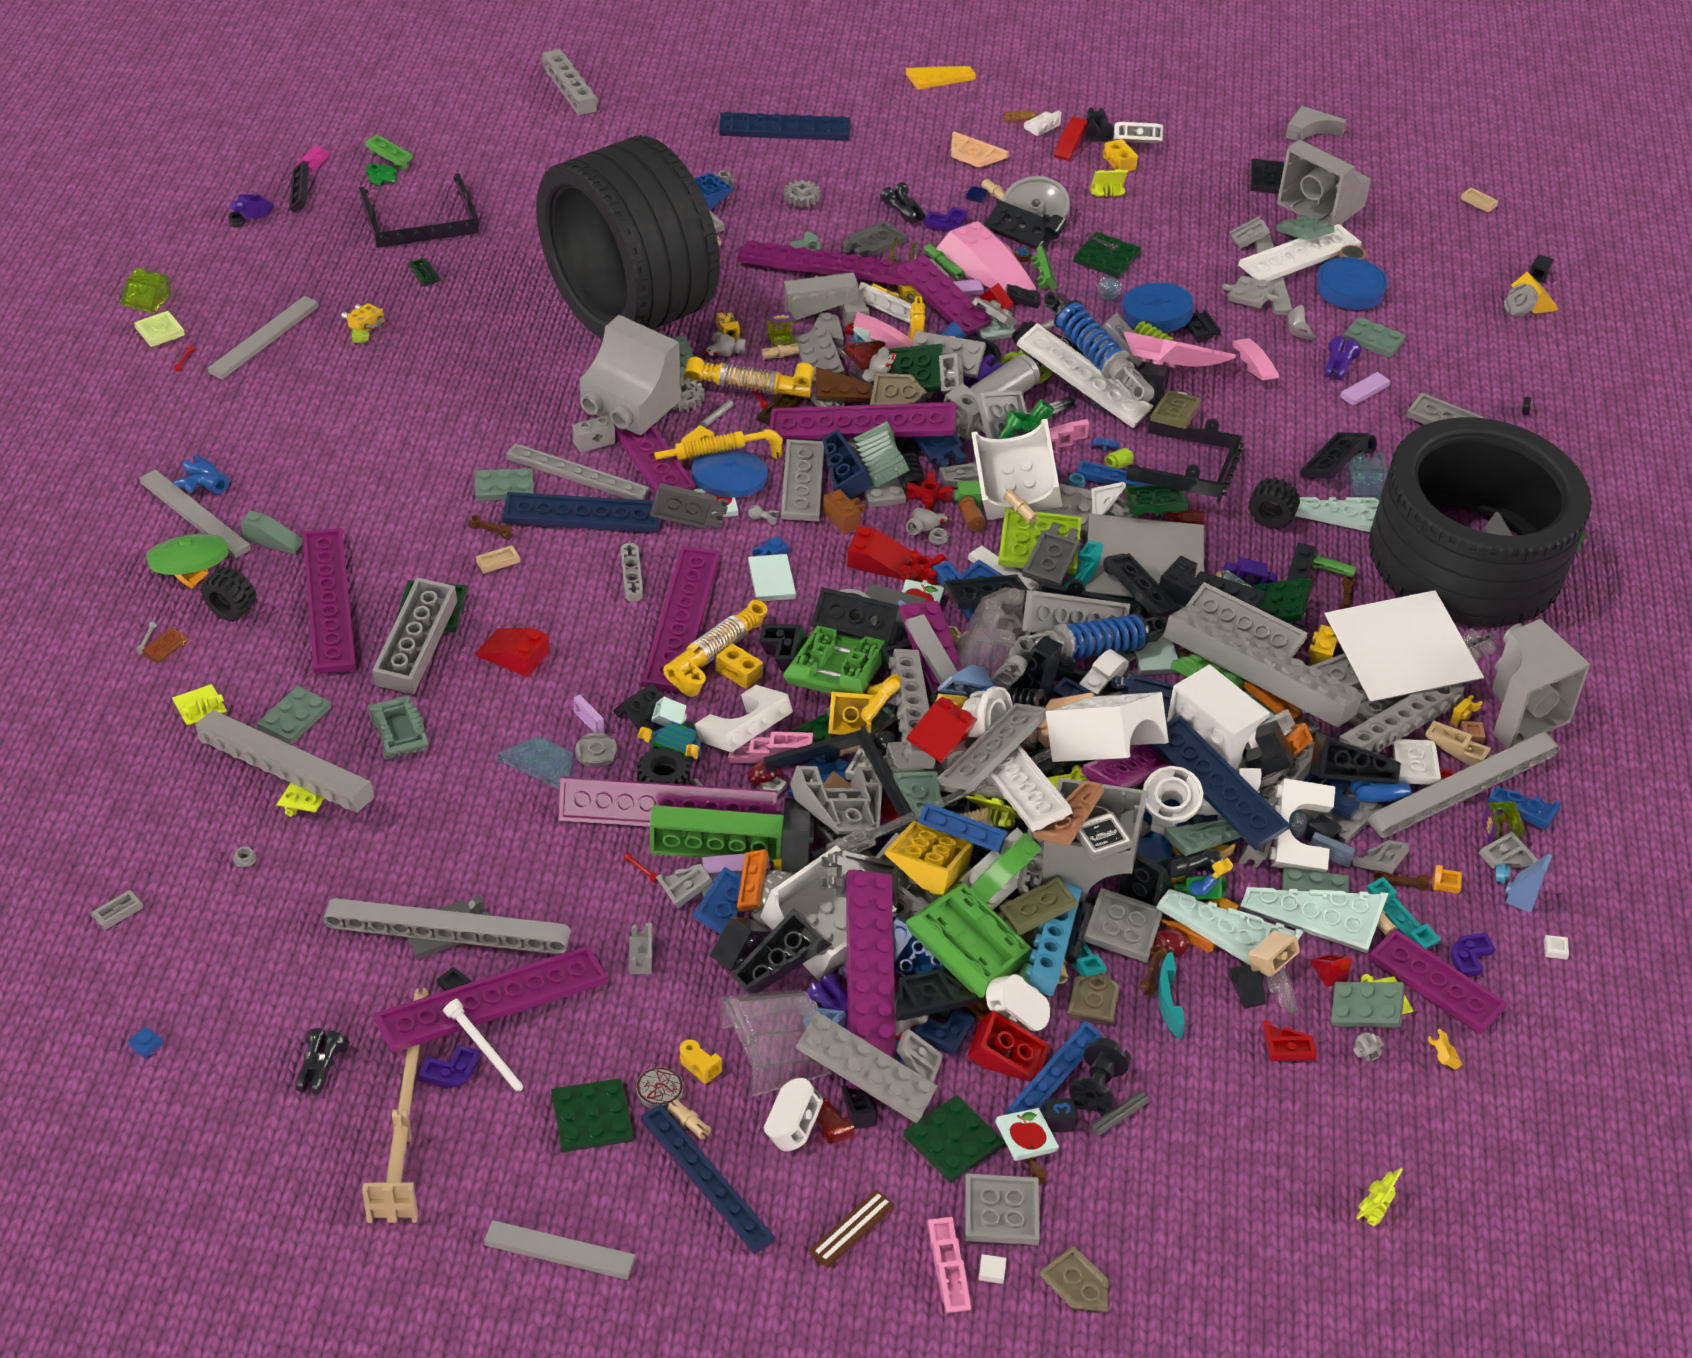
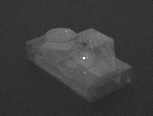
[1266,966,1298,1014]

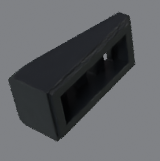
[841,1085,876,1129]

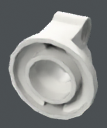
[962,686,1012,738]
[1143,766,1203,835]

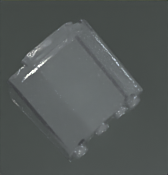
[956,587,1025,690]
[720,990,831,1096]

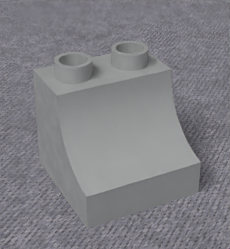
[1277,140,1371,225]
[580,315,681,436]
[1492,619,1590,749]
[1042,778,1147,902]

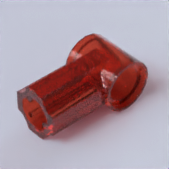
[1166,510,1204,525]
[816,1098,854,1144]

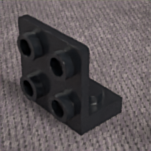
[613,683,663,732]

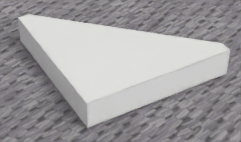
[1091,482,1126,515]

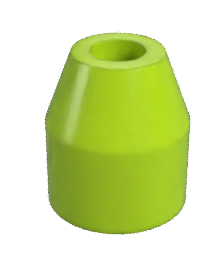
[352,328,369,344]

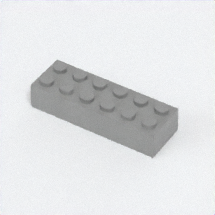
[372,577,457,695]

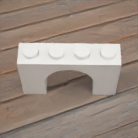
[695,685,793,752]
[1269,778,1335,872]

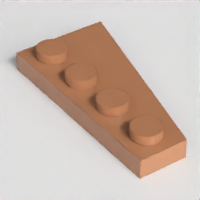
[1033,780,1104,846]

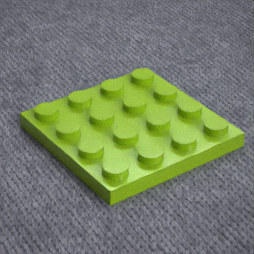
[998,508,1082,574]

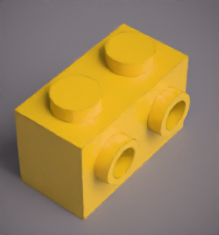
[1308,625,1338,666]

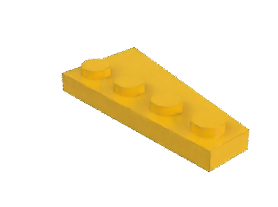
[906,66,976,90]

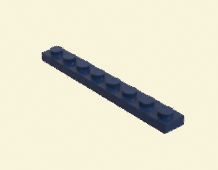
[641,1104,774,1254]

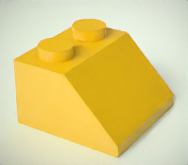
[1511,271,1559,314]
[828,692,873,735]

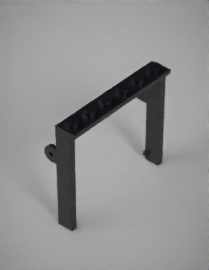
[359,173,479,248]
[1126,418,1245,502]
[1030,579,1141,693]
[763,726,918,862]

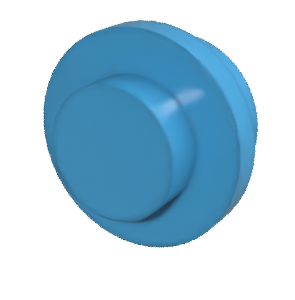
[1067,473,1086,488]
[1496,863,1511,884]

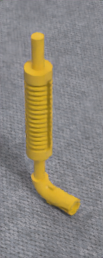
[654,429,783,460]

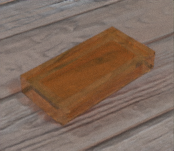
[142,628,187,664]

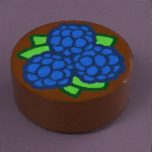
[1014,247,1032,262]

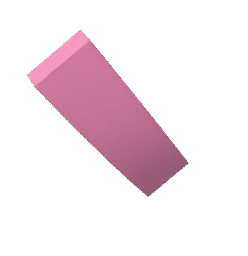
[854,312,913,349]
[1233,338,1279,380]
[1049,419,1090,453]
[728,732,813,764]
[927,1217,971,1313]

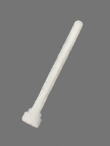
[443,999,523,1092]

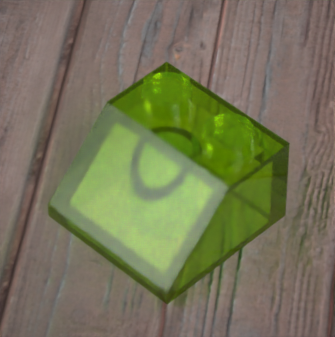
[121,268,171,313]

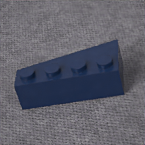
[822,429,874,500]

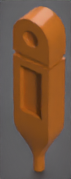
[1160,918,1216,952]

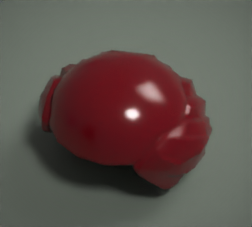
[747,761,781,787]
[1154,927,1189,958]

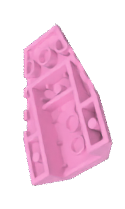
[936,221,1036,291]
[1124,331,1236,368]

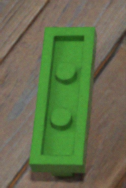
[365,135,412,170]
[1031,246,1058,291]

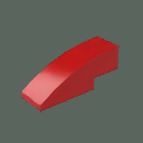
[1054,116,1088,161]

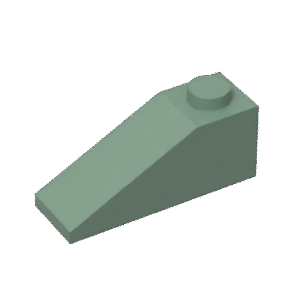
[240,510,303,555]

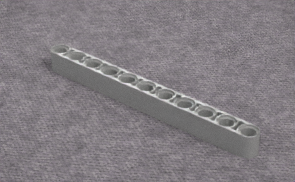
[1368,732,1560,838]
[323,899,571,954]

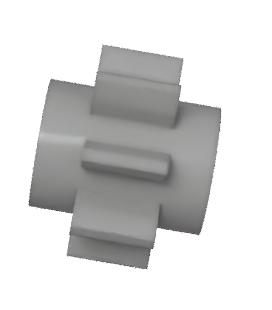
[715,170,734,187]
[1353,1032,1384,1061]

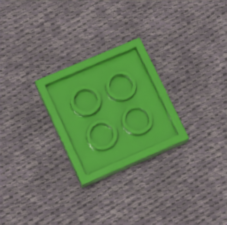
[1170,654,1247,689]

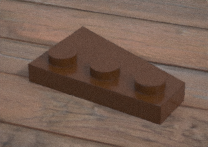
[816,367,872,402]

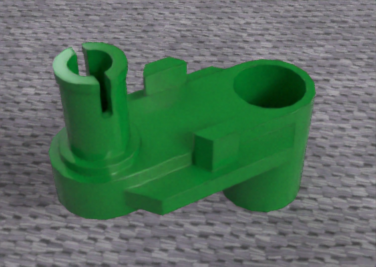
[998,400,1055,439]

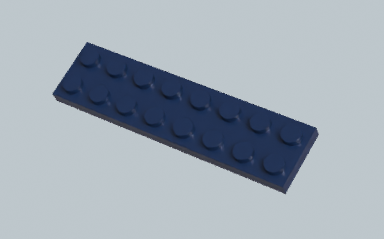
[719,112,850,141]
[502,492,660,533]
[1151,715,1290,850]

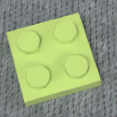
[134,311,185,347]

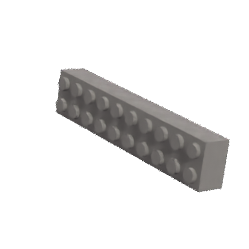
[1163,605,1364,728]

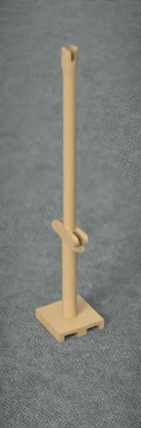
[362,988,429,1223]

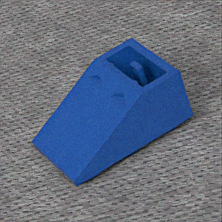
[694,173,733,210]
[893,914,946,976]

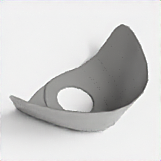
[1288,305,1317,341]

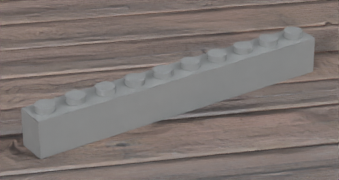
[195,710,375,813]

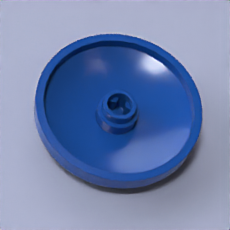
[692,448,768,497]

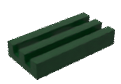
[409,258,439,286]

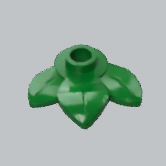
[366,163,397,186]

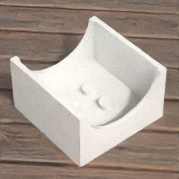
[971,419,1063,520]
[1167,664,1270,773]
[1045,692,1169,762]
[760,845,897,982]

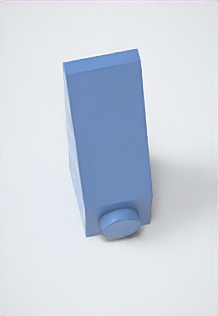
[937,665,992,697]
[1505,854,1552,913]

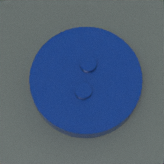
[1316,257,1387,310]
[1123,283,1193,333]

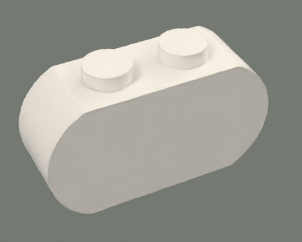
[1114,122,1163,144]
[986,974,1050,1031]
[764,1078,823,1151]

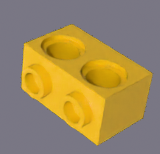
[1103,139,1138,172]
[716,643,763,690]

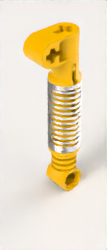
[684,357,814,398]
[663,600,768,697]

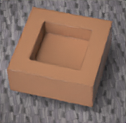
[1460,721,1485,743]

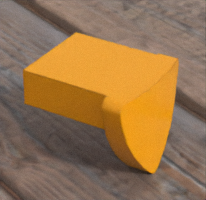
[174,569,208,589]
[1432,865,1462,894]

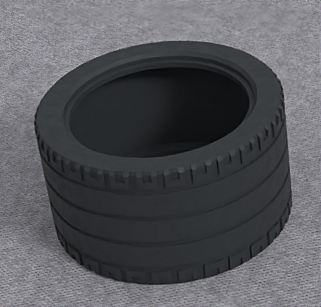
[536,135,720,339]
[1369,417,1592,627]

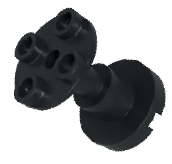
[1069,1038,1131,1114]

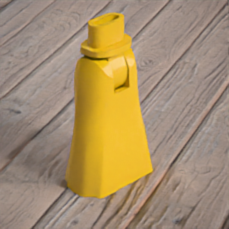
[907,296,925,340]

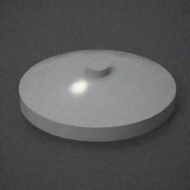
[1002,176,1070,234]

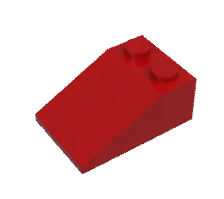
[847,525,912,579]
[476,628,550,677]
[906,696,977,763]
[967,1010,1051,1082]

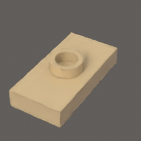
[1461,188,1498,213]
[476,545,520,573]

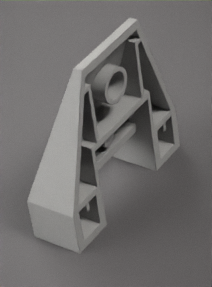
[790,766,882,834]

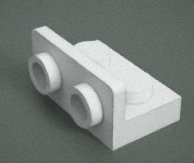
[1024,111,1061,137]

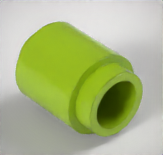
[1105,448,1134,469]

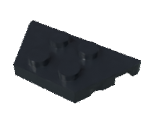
[896,969,979,1022]

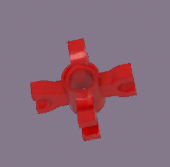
[906,472,953,511]
[900,550,946,586]

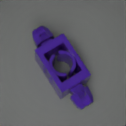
[230,194,274,218]
[1223,557,1278,588]

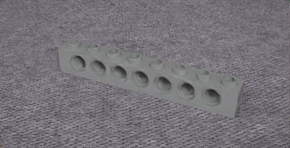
[889,649,936,769]
[1339,684,1465,752]

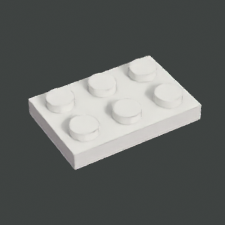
[1392,739,1441,785]

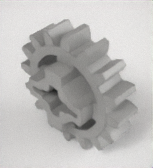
[784,180,820,207]
[672,377,705,412]

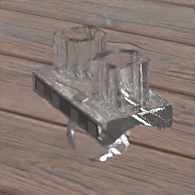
[1462,629,1497,662]

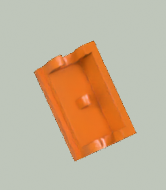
[1286,723,1313,757]

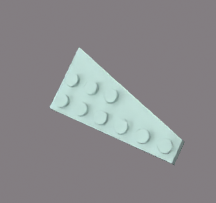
[1295,497,1379,532]
[1240,887,1388,953]
[1157,889,1304,979]

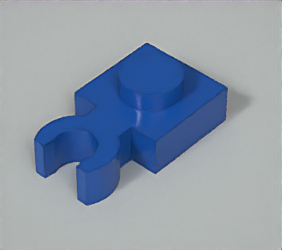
[753,536,789,556]

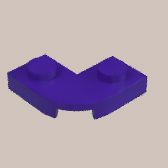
[924,207,968,231]
[1450,932,1495,977]
[418,1045,481,1088]

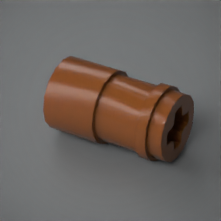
[959,496,986,531]

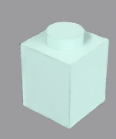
[651,697,687,727]

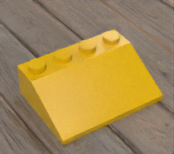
[885,821,974,895]

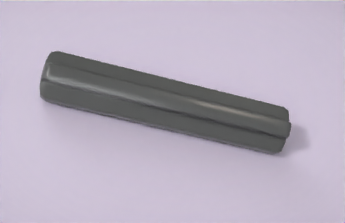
[1091,1091,1149,1136]

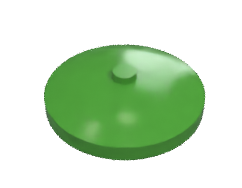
[146,534,228,575]

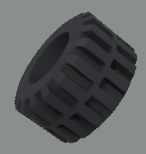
[1248,477,1301,529]
[200,566,257,622]
[637,748,690,785]

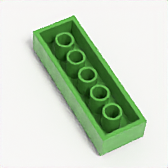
[650,805,784,863]

